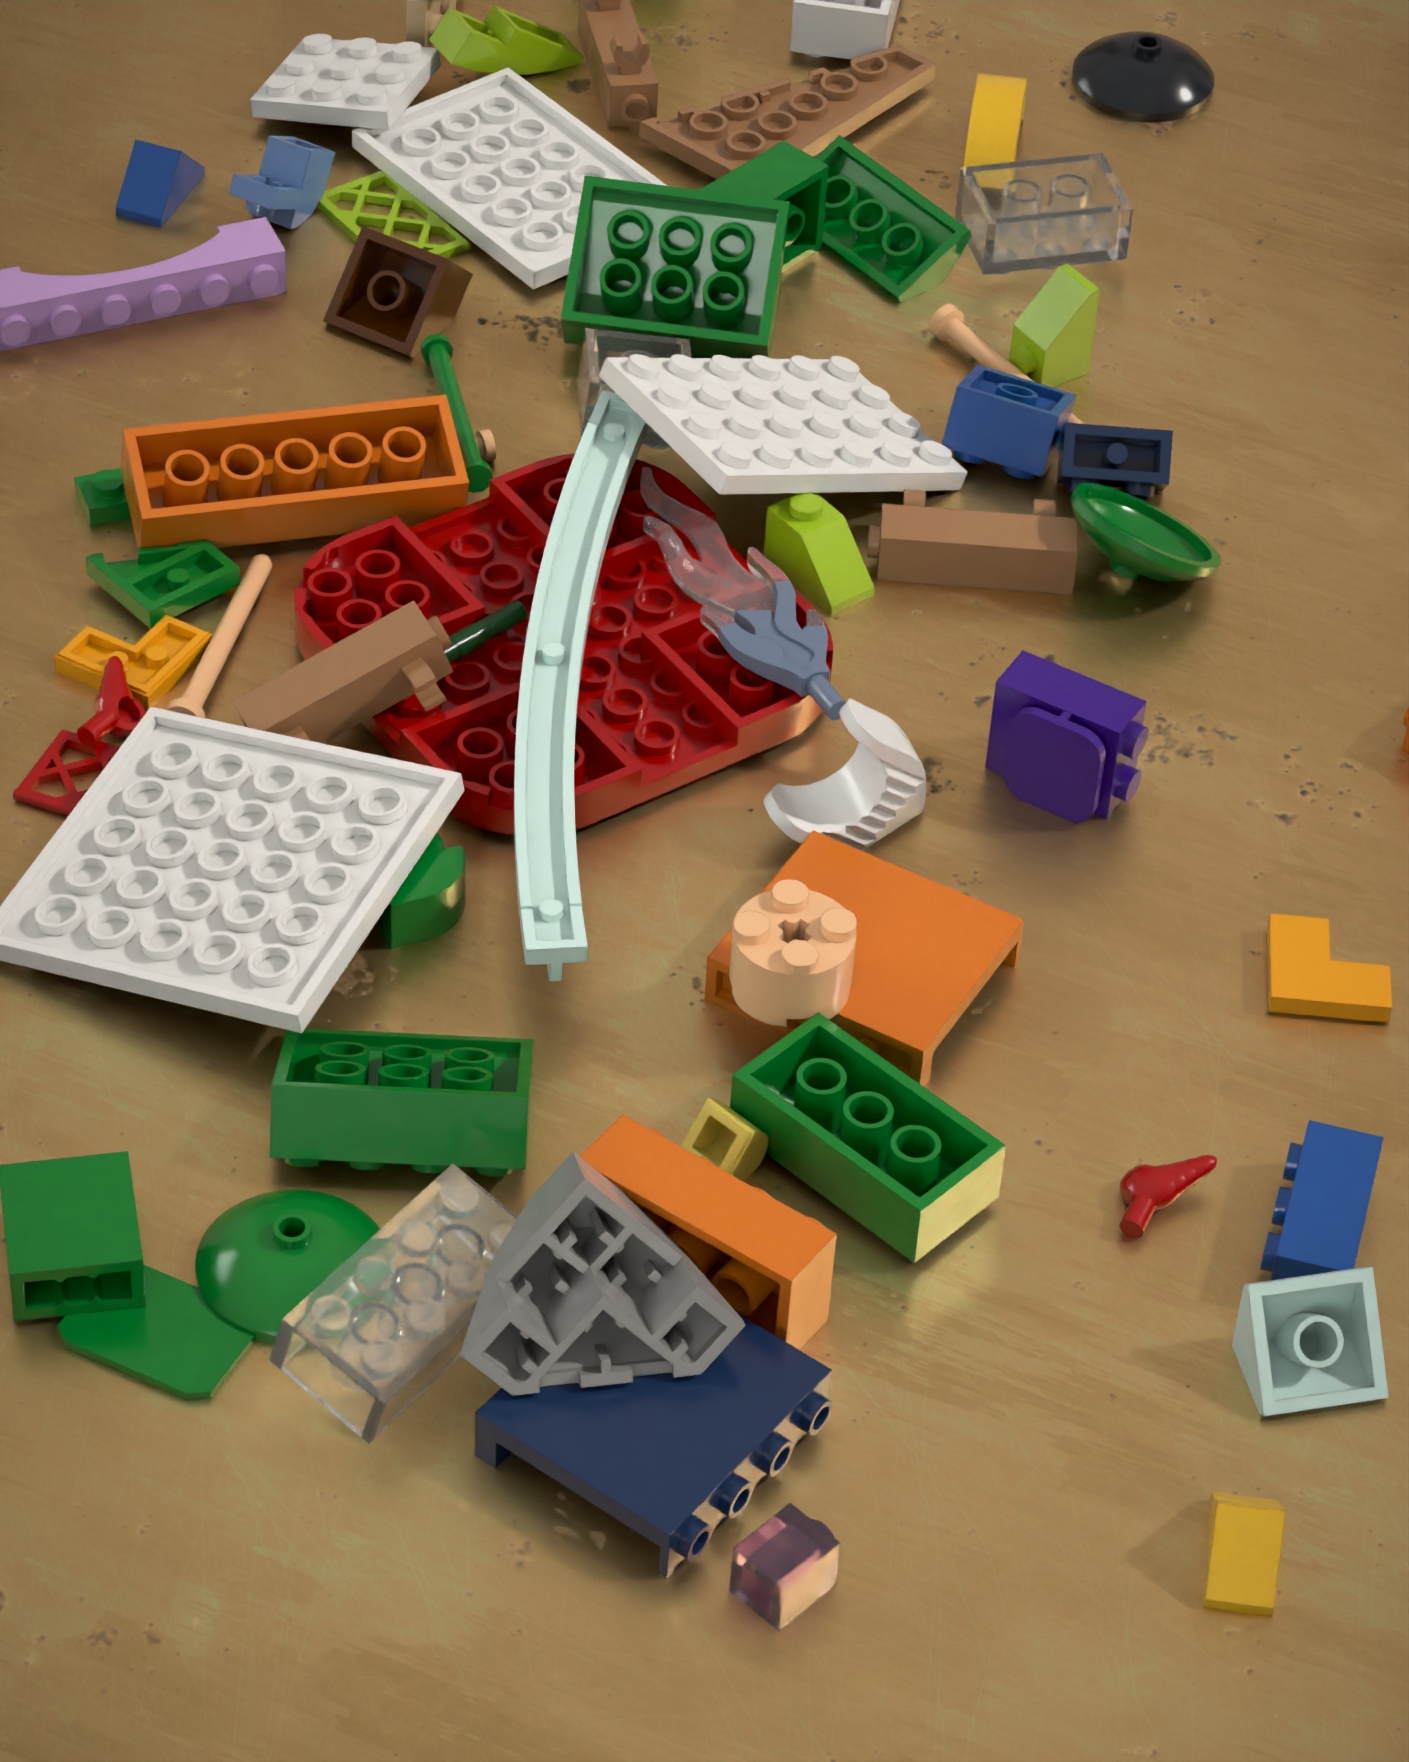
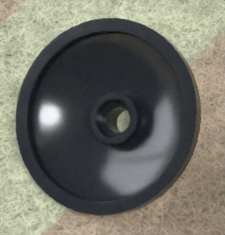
[1072,31,1214,122]

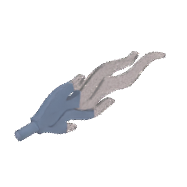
[640,467,846,720]

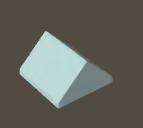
[1231,1267,1389,1416]

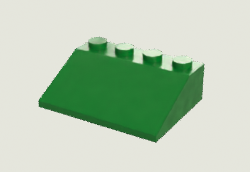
[560,176,790,359]
[270,1028,534,1176]

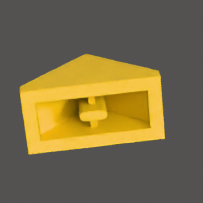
[1204,1492,1286,1617]

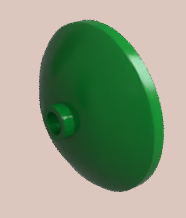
[1070,483,1221,582]
[195,1189,391,1345]

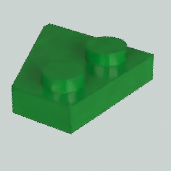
[86,539,240,629]

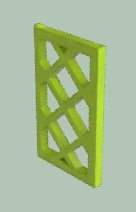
[317,170,471,259]

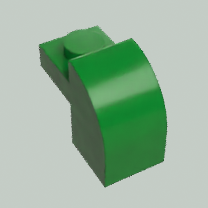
[378,833,465,949]

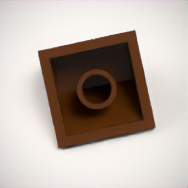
[323,226,473,358]

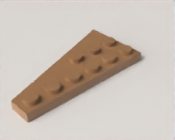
[639,45,936,179]

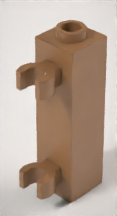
[578,0,658,128]
[867,489,1078,595]
[232,600,453,744]

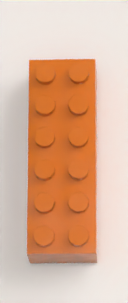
[120,395,469,548]

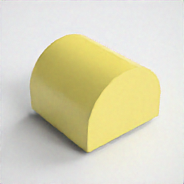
[681,1098,768,1181]

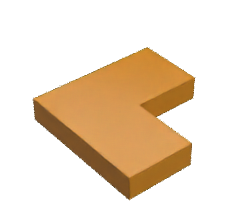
[54,615,213,711]
[1267,913,1392,1023]

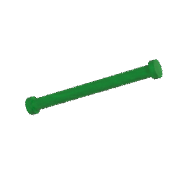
[421,334,493,493]

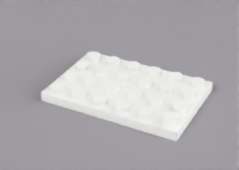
[352,67,667,290]
[599,354,968,495]

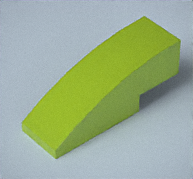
[429,5,584,75]

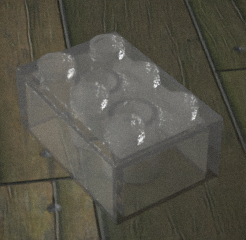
[955,153,1134,275]

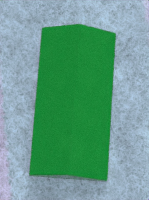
[815,135,972,303]

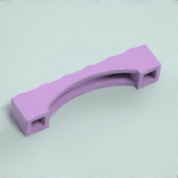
[0,217,287,351]

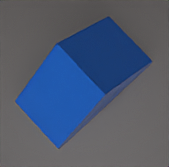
[116,139,205,228]

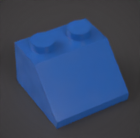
[942,365,1077,479]

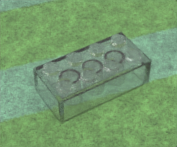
[269,1164,518,1444]

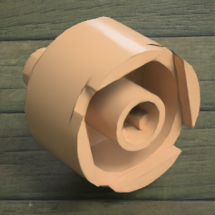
[729,879,857,1027]

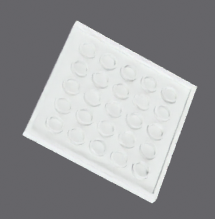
[0,707,465,1033]

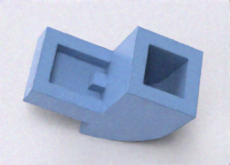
[229,136,335,229]

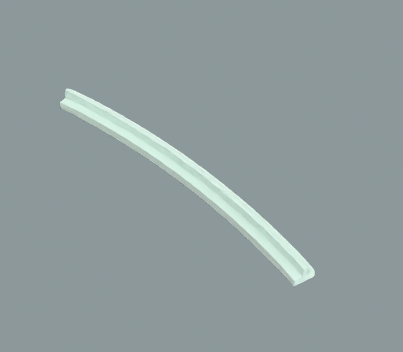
[514,390,649,981]

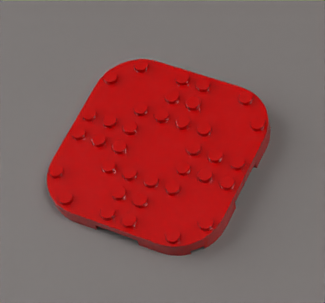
[294,453,833,835]

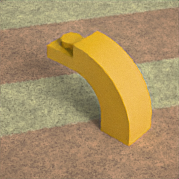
[961,73,1028,192]

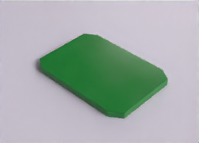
[57,1264,256,1401]

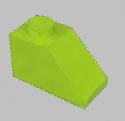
[1009,263,1100,388]
[763,493,875,616]

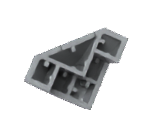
[460,1151,746,1396]

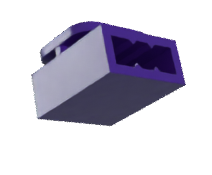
[985,650,1149,822]

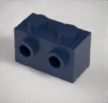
[1057,423,1173,499]

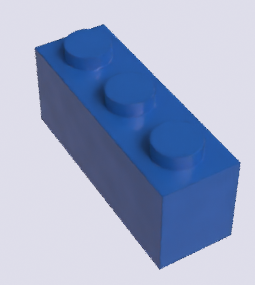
[1260,1120,1384,1280]

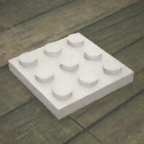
[250,33,441,130]

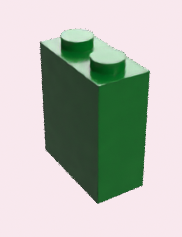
[0,1151,146,1321]

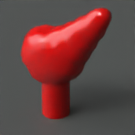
[77,656,146,747]
[1119,1155,1217,1238]

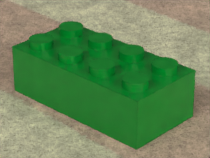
[730,1012,1006,1263]

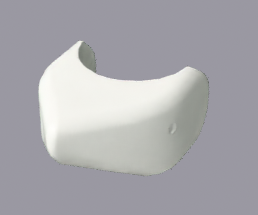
[763,698,926,851]

